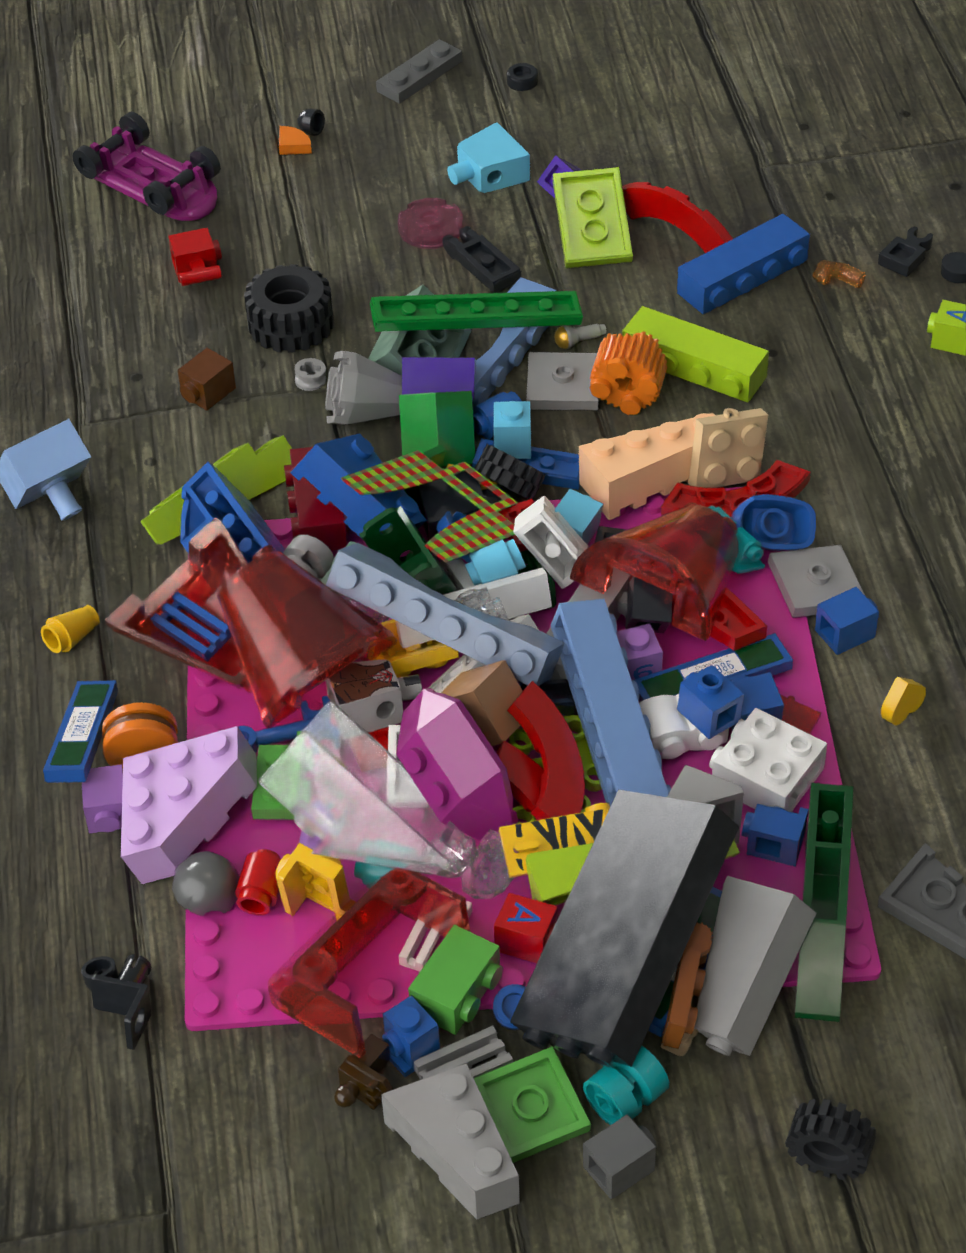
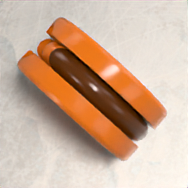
[102,702,178,767]

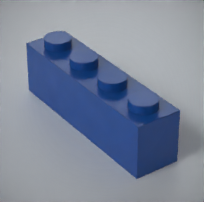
[677,214,810,314]

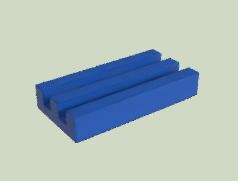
[151,592,234,662]

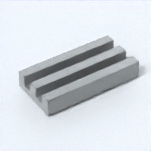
[414,1026,513,1080]

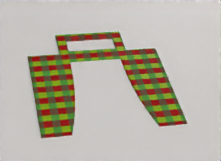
[340,450,518,563]

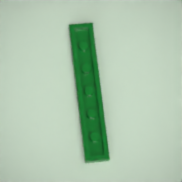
[370,291,583,332]

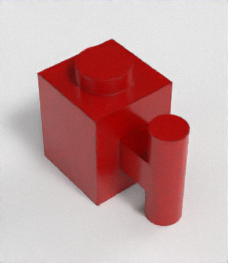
[168,227,222,286]

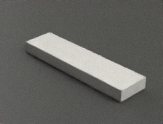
[395,567,552,648]

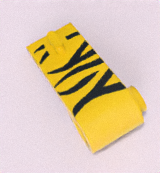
[499,803,610,878]

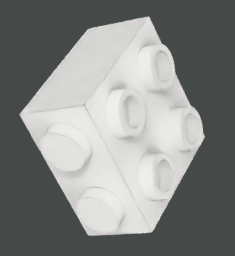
[709,708,827,812]

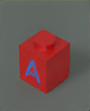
[494,893,558,963]

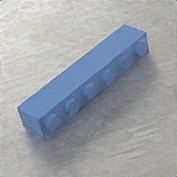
[550,599,671,807]

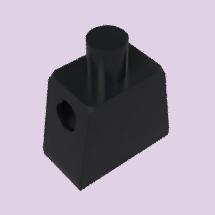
[416,471,504,541]

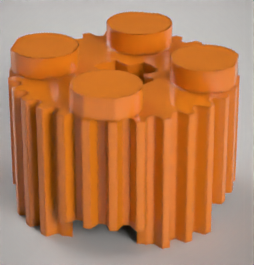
[589,331,667,415]

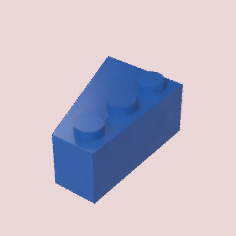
[290,433,427,540]

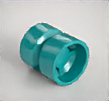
[583,1046,670,1125]

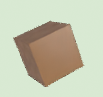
[441,660,523,746]

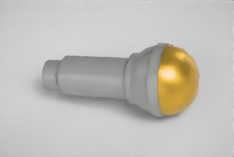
[554,324,606,349]

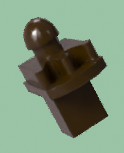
[334,1034,393,1110]

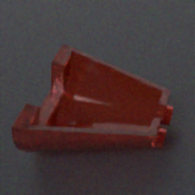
[569,502,738,641]
[105,517,292,693]
[217,545,397,729]

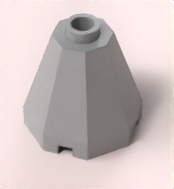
[325,351,402,425]

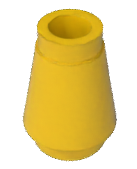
[41,605,100,653]

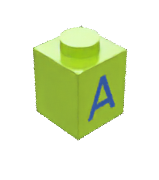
[927,300,966,356]

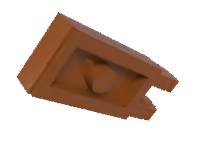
[661,922,713,1049]

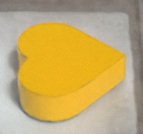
[881,677,926,725]

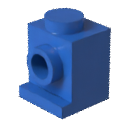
[741,804,809,867]
[382,995,440,1077]

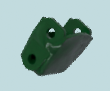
[359,506,458,595]

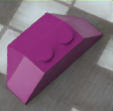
[396,688,518,846]

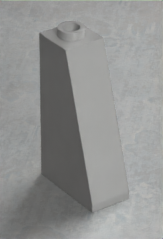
[694,876,816,1056]

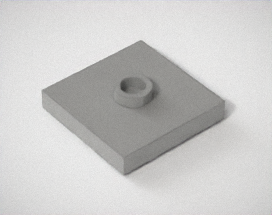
[527,352,598,410]
[768,545,865,618]

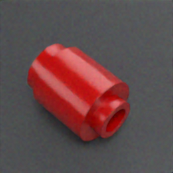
[235,849,281,915]

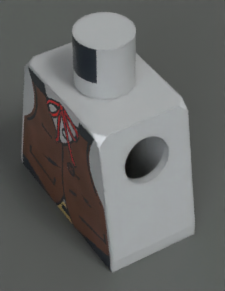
[324,659,422,739]

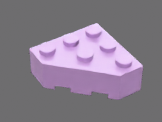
[121,726,257,884]

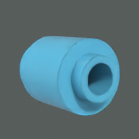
[465,539,526,586]

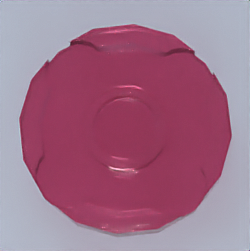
[397,198,463,249]

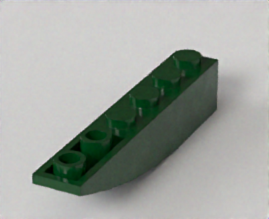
[794,783,854,1022]

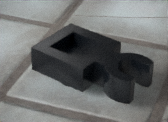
[878,226,933,277]

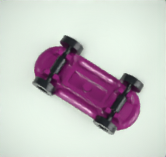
[72,111,221,221]

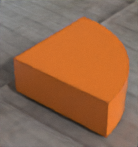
[279,126,312,155]

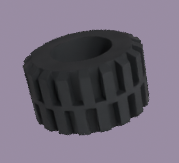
[244,264,334,353]

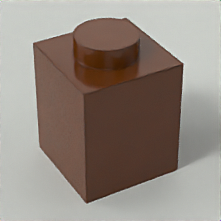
[178,348,236,411]

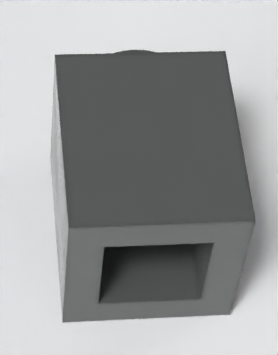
[583,1114,657,1200]

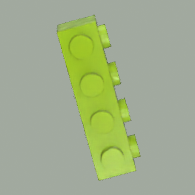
[622,306,769,403]

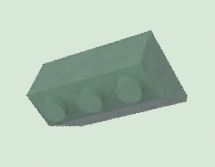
[368,285,472,376]

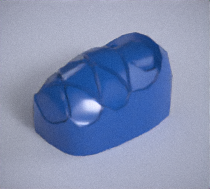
[731,494,816,551]

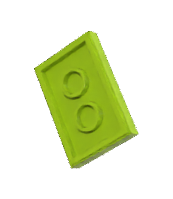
[552,167,633,268]

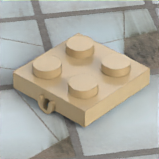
[688,408,768,488]

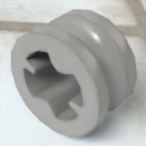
[294,358,326,391]

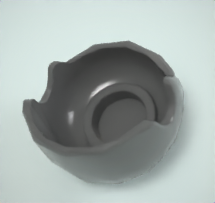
[172,851,240,916]

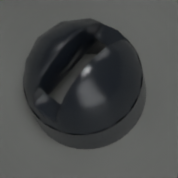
[297,108,325,135]
[81,956,118,992]

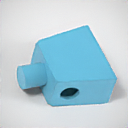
[447,122,530,193]

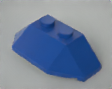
[181,462,285,593]

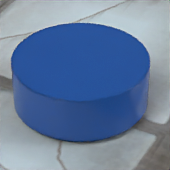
[493,984,526,1030]

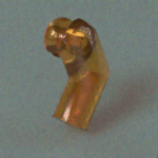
[812,260,866,288]

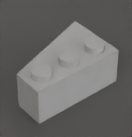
[381,1063,520,1220]

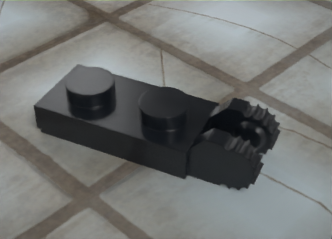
[442,226,521,293]

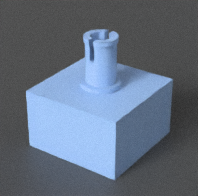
[0,419,91,521]

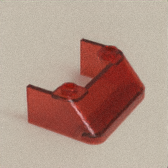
[267,868,470,1058]

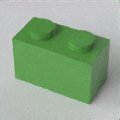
[408,924,503,1035]

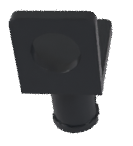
[90,954,152,1050]

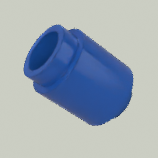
[473,391,522,439]

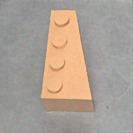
[579,413,716,520]

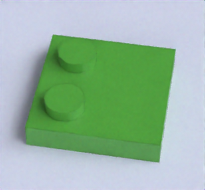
[474,1046,591,1163]

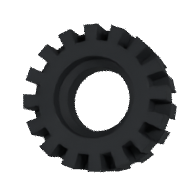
[474,444,546,500]
[785,1099,876,1180]

